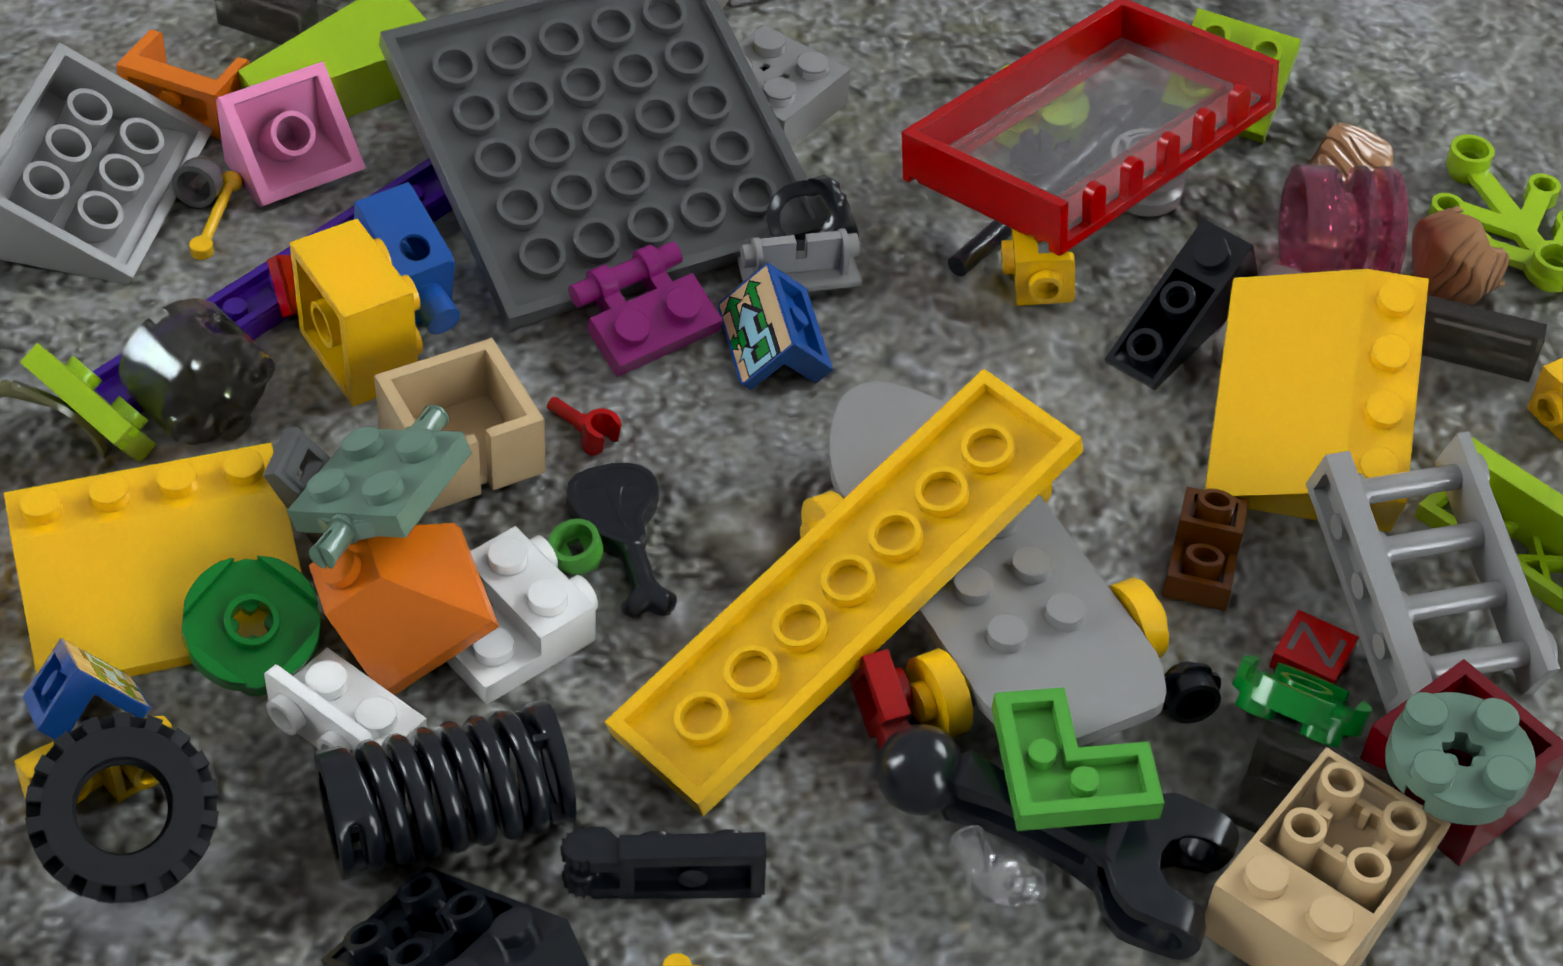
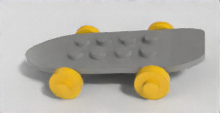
[800,381,1169,747]

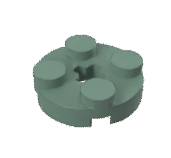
[1385,692,1536,825]

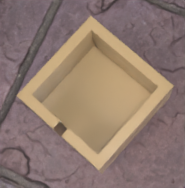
[374,338,546,512]

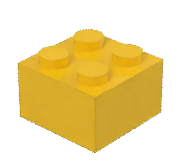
[289,218,424,407]

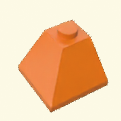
[309,523,499,695]

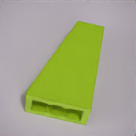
[238,0,427,118]

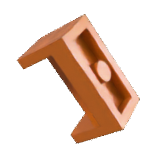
[116,29,250,140]

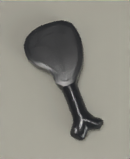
[566,463,677,618]

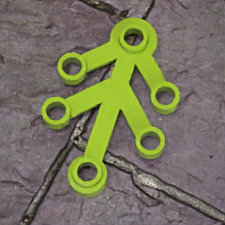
[1427,134,1563,293]

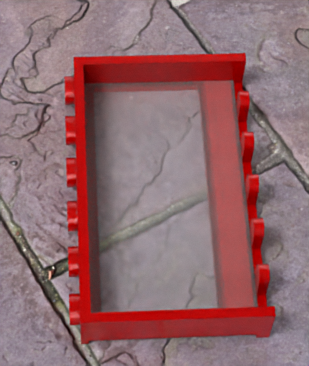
[901,0,1279,256]

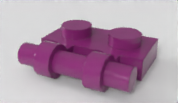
[568,241,723,377]

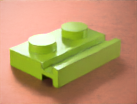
[20,343,157,463]

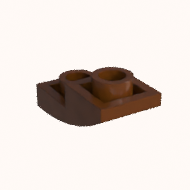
[1162,486,1249,611]

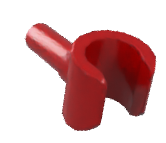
[547,397,622,456]

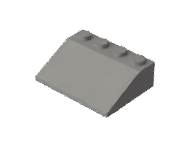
[0,42,213,285]

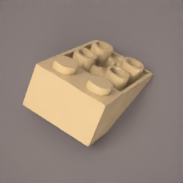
[1205,747,1451,966]

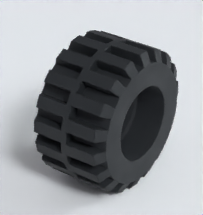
[25,712,219,904]

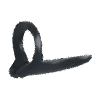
[766,175,859,251]

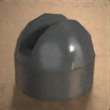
[172,157,224,208]

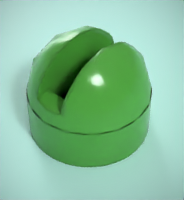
[548,519,603,576]

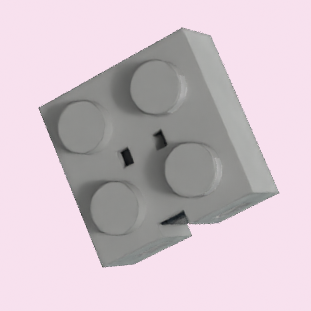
[739,25,851,148]

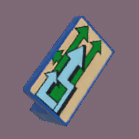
[718,262,833,390]
[23,638,151,740]

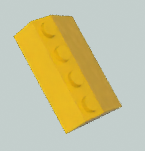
[1204,269,1429,533]
[4,442,301,677]

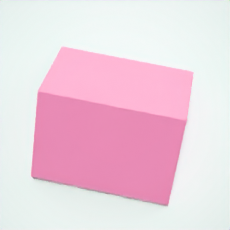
[216,62,366,207]

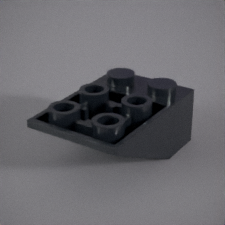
[321,867,589,966]

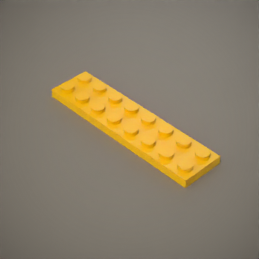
[604,369,1083,817]

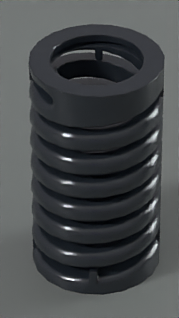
[314,699,577,881]

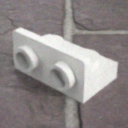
[264,647,427,755]

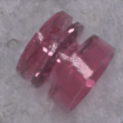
[1278,164,1409,274]

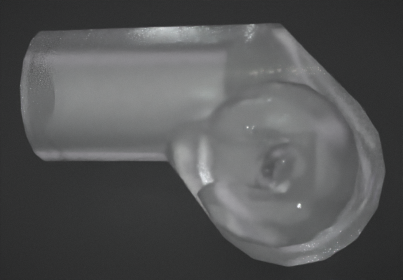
[950,825,1047,908]

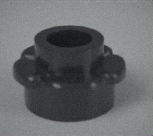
[1162,661,1221,724]

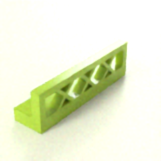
[1414,437,1563,615]

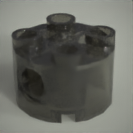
[119,298,275,445]

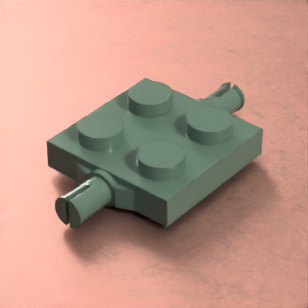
[287,404,472,569]

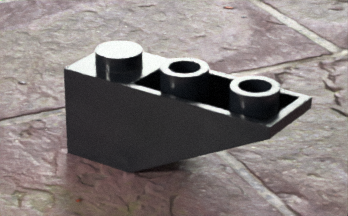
[1105,219,1258,390]

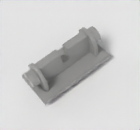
[736,228,862,292]

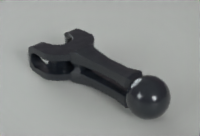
[876,724,1239,960]

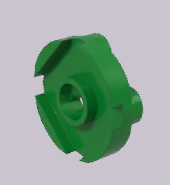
[182,555,321,697]
[1232,655,1372,747]

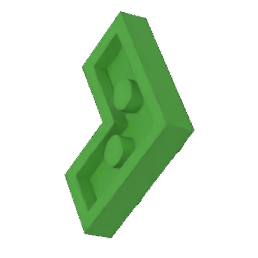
[991,687,1165,831]

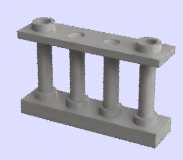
[1306,431,1560,714]

